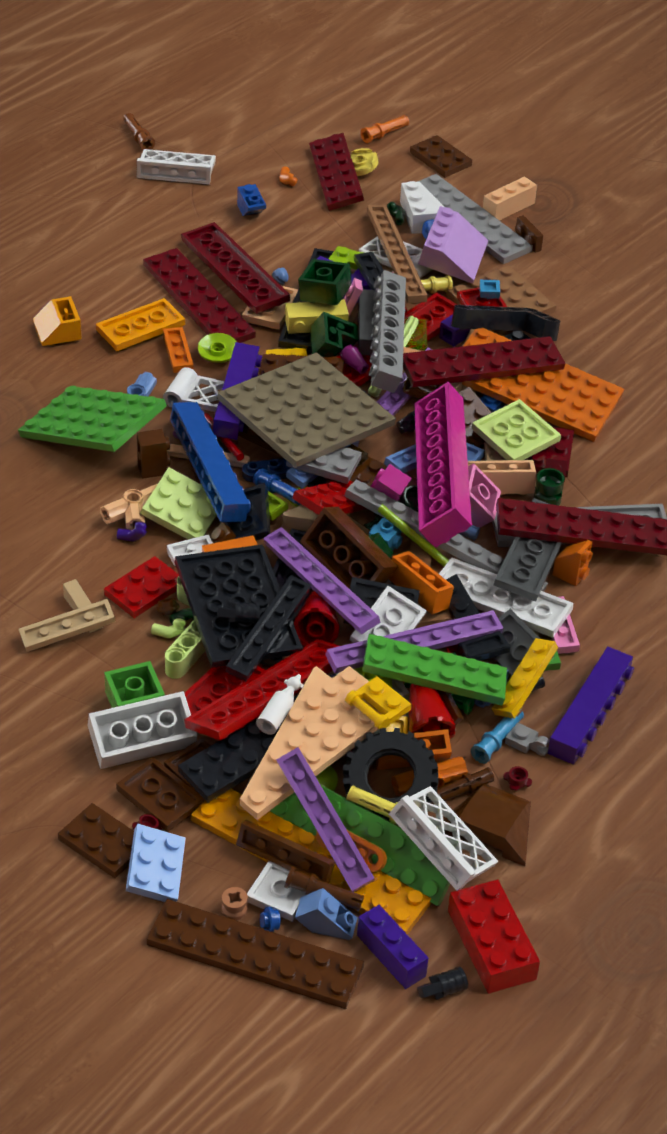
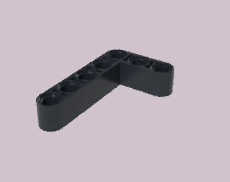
[451,305,561,341]

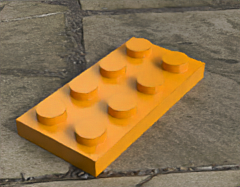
[96,298,185,352]

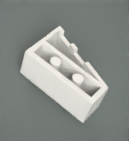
[400,181,445,234]

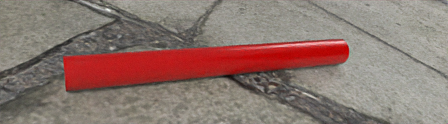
[204,413,244,461]

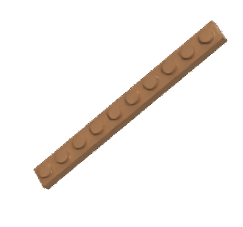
[367,205,427,304]

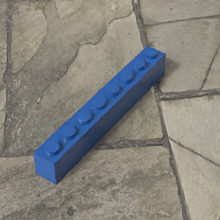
[170,402,251,523]

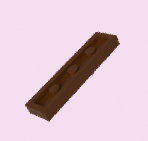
[236,820,335,883]

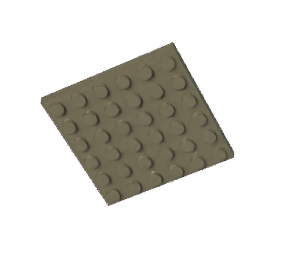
[217,353,396,468]

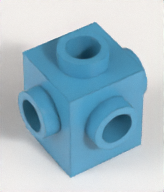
[369,518,403,551]

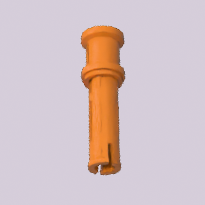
[360,115,409,143]

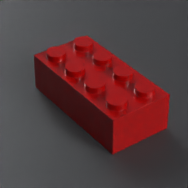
[448,879,540,994]

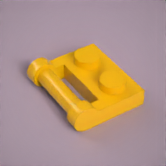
[345,676,411,730]

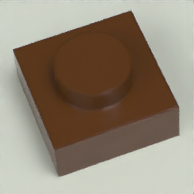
[210,522,236,543]

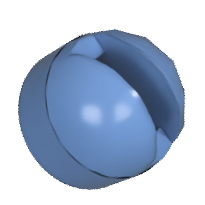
[272,268,289,285]

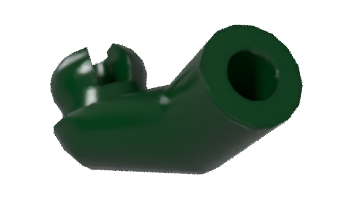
[387,202,405,226]
[169,608,194,625]

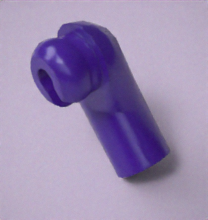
[117,522,147,541]

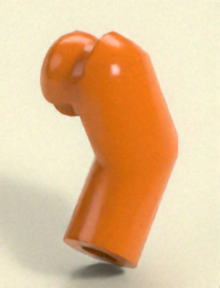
[279,166,298,187]

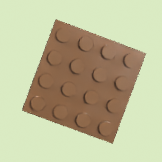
[447,265,556,335]

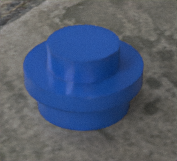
[259,907,281,932]

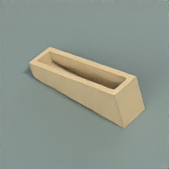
[63,579,103,633]

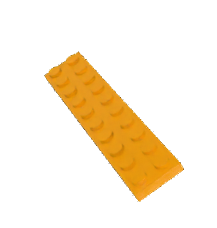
[191,789,432,935]

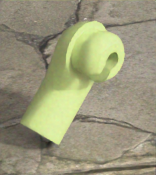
[151,618,186,639]

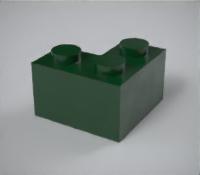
[311,312,359,357]

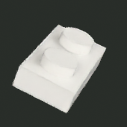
[167,534,213,566]

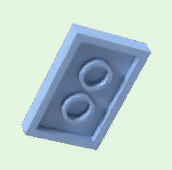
[126,824,185,902]

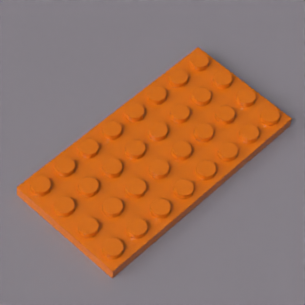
[462,328,625,442]

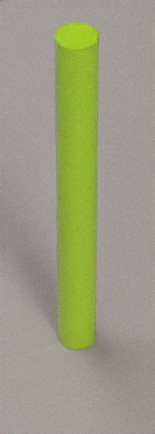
[377,504,449,567]

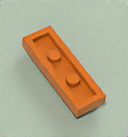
[163,327,194,373]

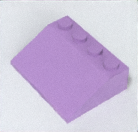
[418,206,488,283]

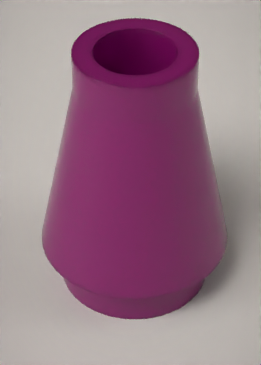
[340,345,369,374]

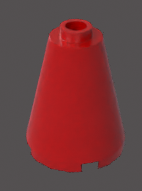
[293,591,339,646]
[408,684,456,739]

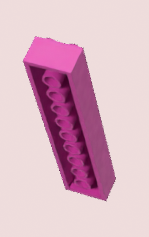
[415,382,472,548]

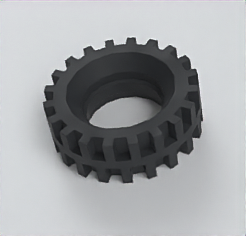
[343,728,438,825]

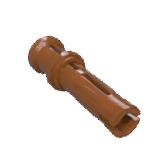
[123,113,155,150]

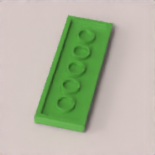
[362,634,507,706]

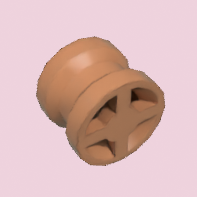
[222,887,248,920]

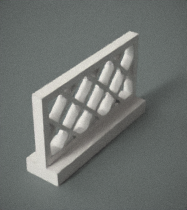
[137,149,216,185]
[389,786,498,891]

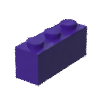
[357,905,429,989]

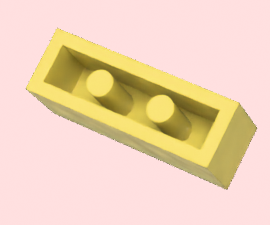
[285,299,349,334]

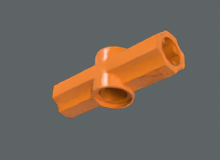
[391,756,468,797]

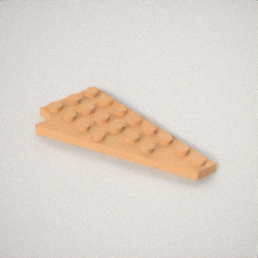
[240,666,382,820]

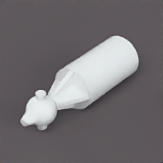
[256,674,304,734]

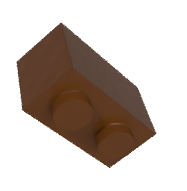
[137,429,170,479]

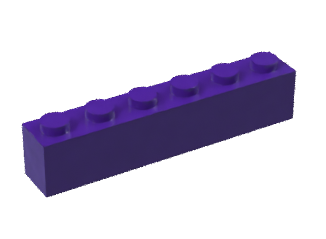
[212,342,262,440]
[547,646,634,765]

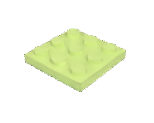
[471,399,561,460]
[140,467,217,540]

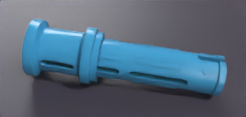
[471,709,524,764]

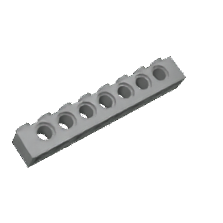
[369,270,406,393]

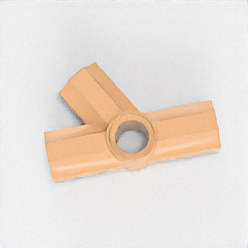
[100,484,157,530]

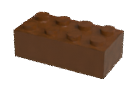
[300,507,398,588]

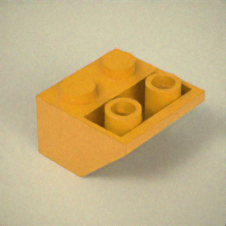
[33,296,82,346]

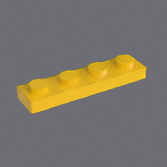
[492,638,558,719]

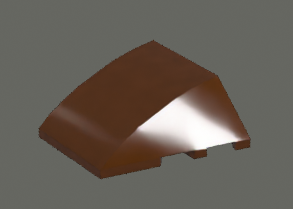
[443,784,531,866]

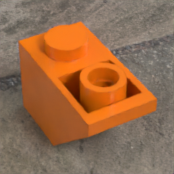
[553,540,593,586]

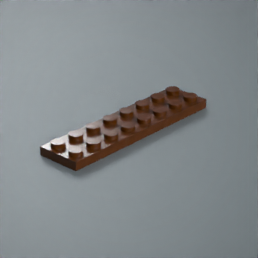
[147,899,364,1009]

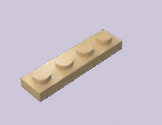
[19,599,116,652]

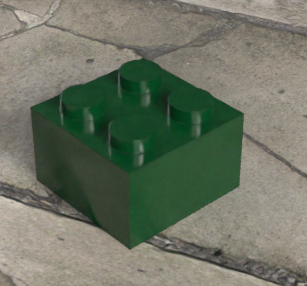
[298,259,352,305]

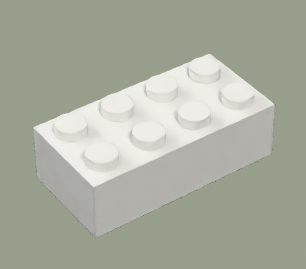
[88,691,197,769]

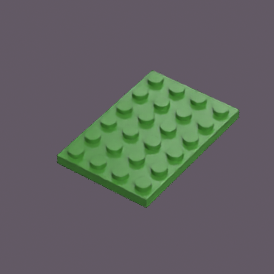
[18,386,167,452]

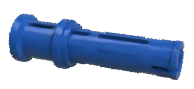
[253,468,301,505]

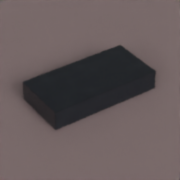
[458,631,511,661]

